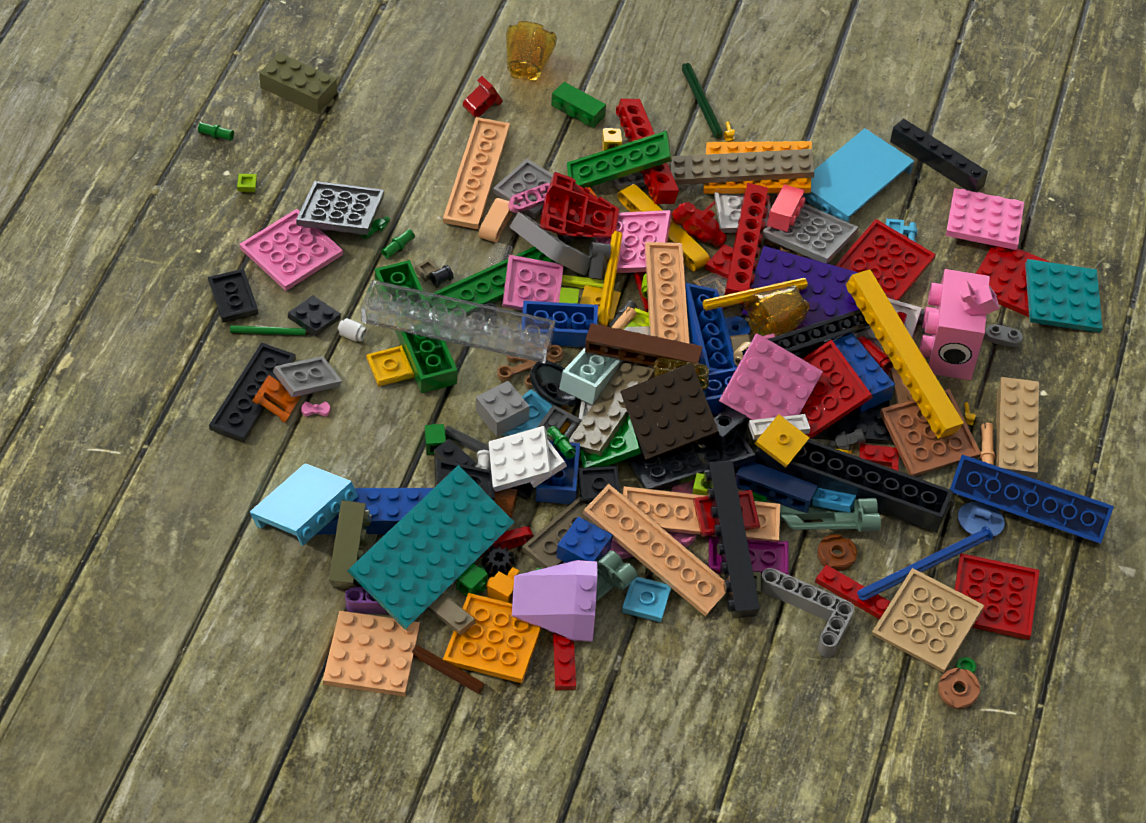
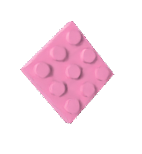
[502,255,563,311]

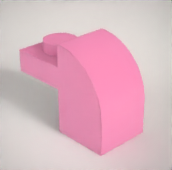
[959,280,1000,315]

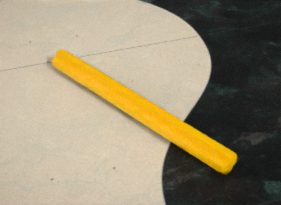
[597,231,623,326]
[703,278,808,311]

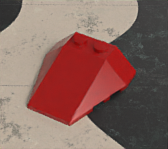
[540,172,619,238]

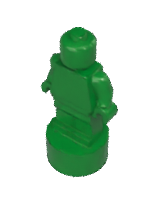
[360,216,390,239]

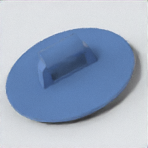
[958,502,1005,537]

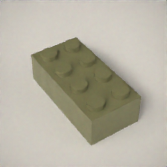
[259,52,337,114]
[329,500,372,590]

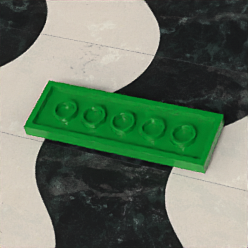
[567,131,672,189]

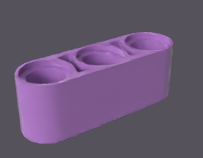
[345,587,389,614]

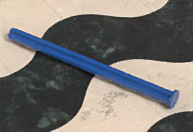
[857,526,993,601]

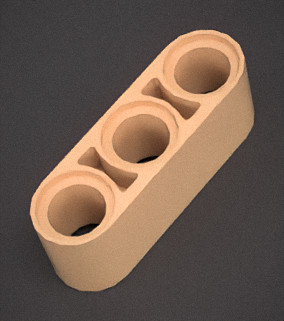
[478,198,513,243]

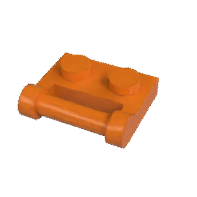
[252,375,301,423]

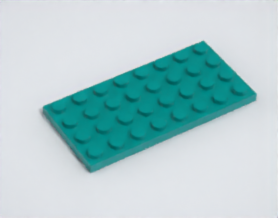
[348,465,514,630]

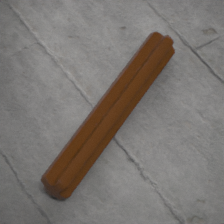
[412,645,484,694]

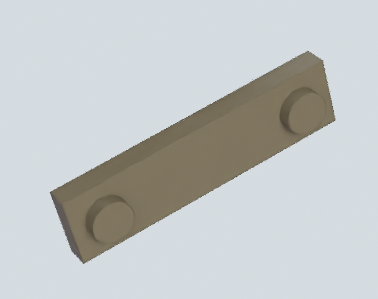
[427,593,476,636]

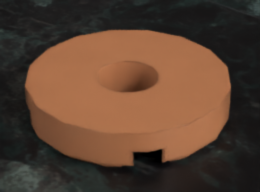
[938,668,980,709]

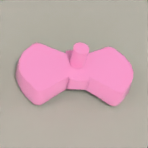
[301,401,331,417]

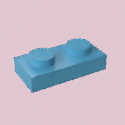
[812,488,856,513]

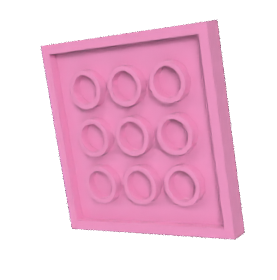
[946,188,1024,250]
[240,209,343,291]
[595,210,672,273]
[719,334,823,420]

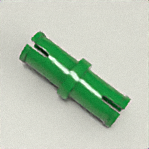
[198,122,234,141]
[381,229,415,259]
[547,426,576,459]

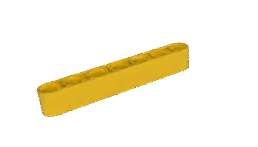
[617,184,710,272]

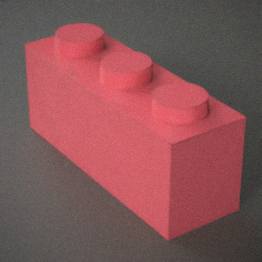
[767,184,806,232]

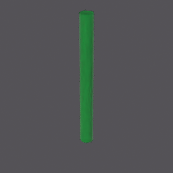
[230,325,306,336]

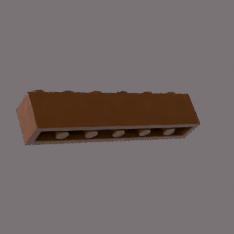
[585,323,703,374]

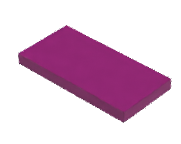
[708,536,789,577]

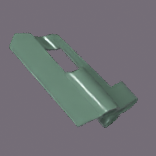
[780,498,881,532]
[596,550,638,602]

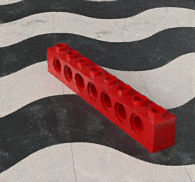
[616,98,679,204]
[724,183,770,305]

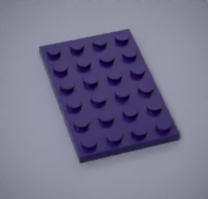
[742,246,859,330]

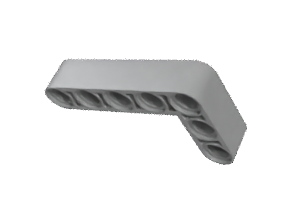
[509,211,591,276]
[761,568,854,657]

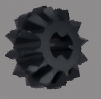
[482,545,516,578]

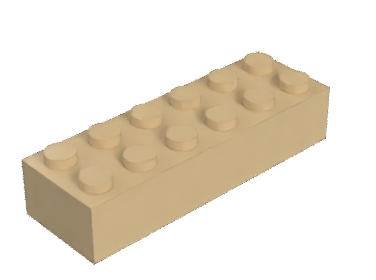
[995,377,1039,479]

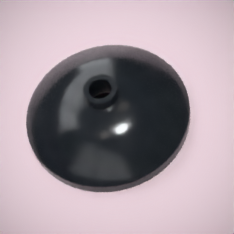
[530,361,579,408]

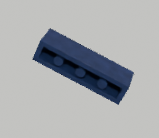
[736,461,818,513]

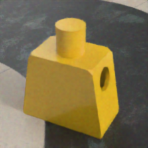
[602,128,622,151]

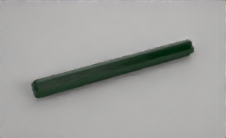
[682,63,723,139]

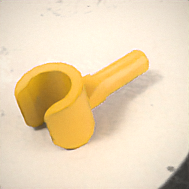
[724,122,735,141]
[964,402,976,426]

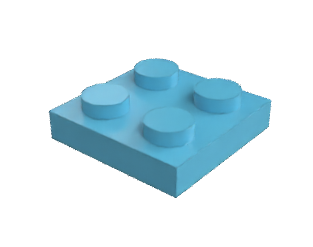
[622,577,671,622]

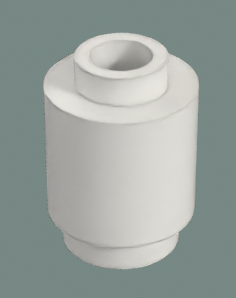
[338,318,367,342]

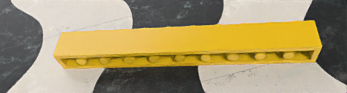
[846,270,964,439]

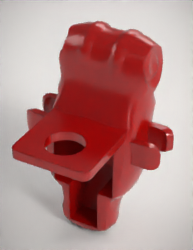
[671,201,727,247]

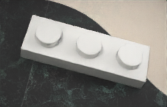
[748,414,810,440]

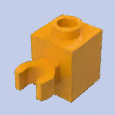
[486,567,520,603]

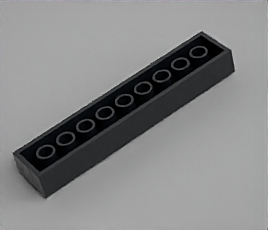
[754,439,953,533]

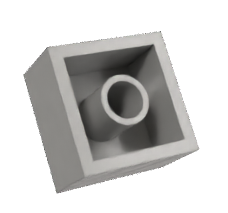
[476,381,529,437]

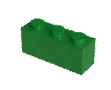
[551,82,606,128]

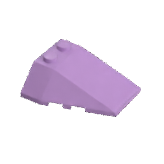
[512,560,597,642]

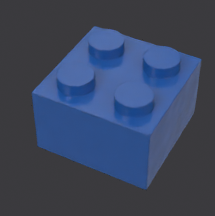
[556,517,613,563]

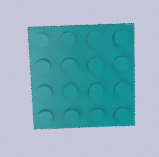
[1025,259,1103,333]

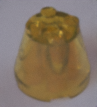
[506,21,557,81]
[743,285,810,337]

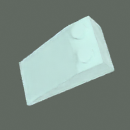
[559,348,624,405]

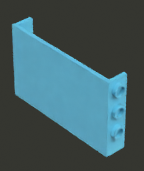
[803,128,914,223]

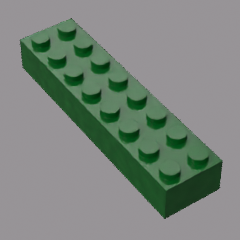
[375,260,457,394]

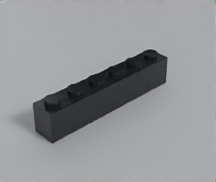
[890,118,988,192]

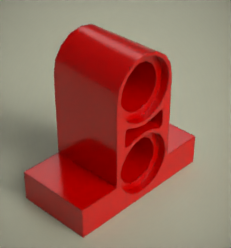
[463,76,503,118]

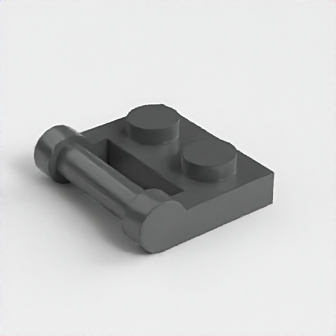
[537,405,582,441]

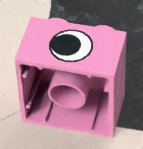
[919,269,990,380]

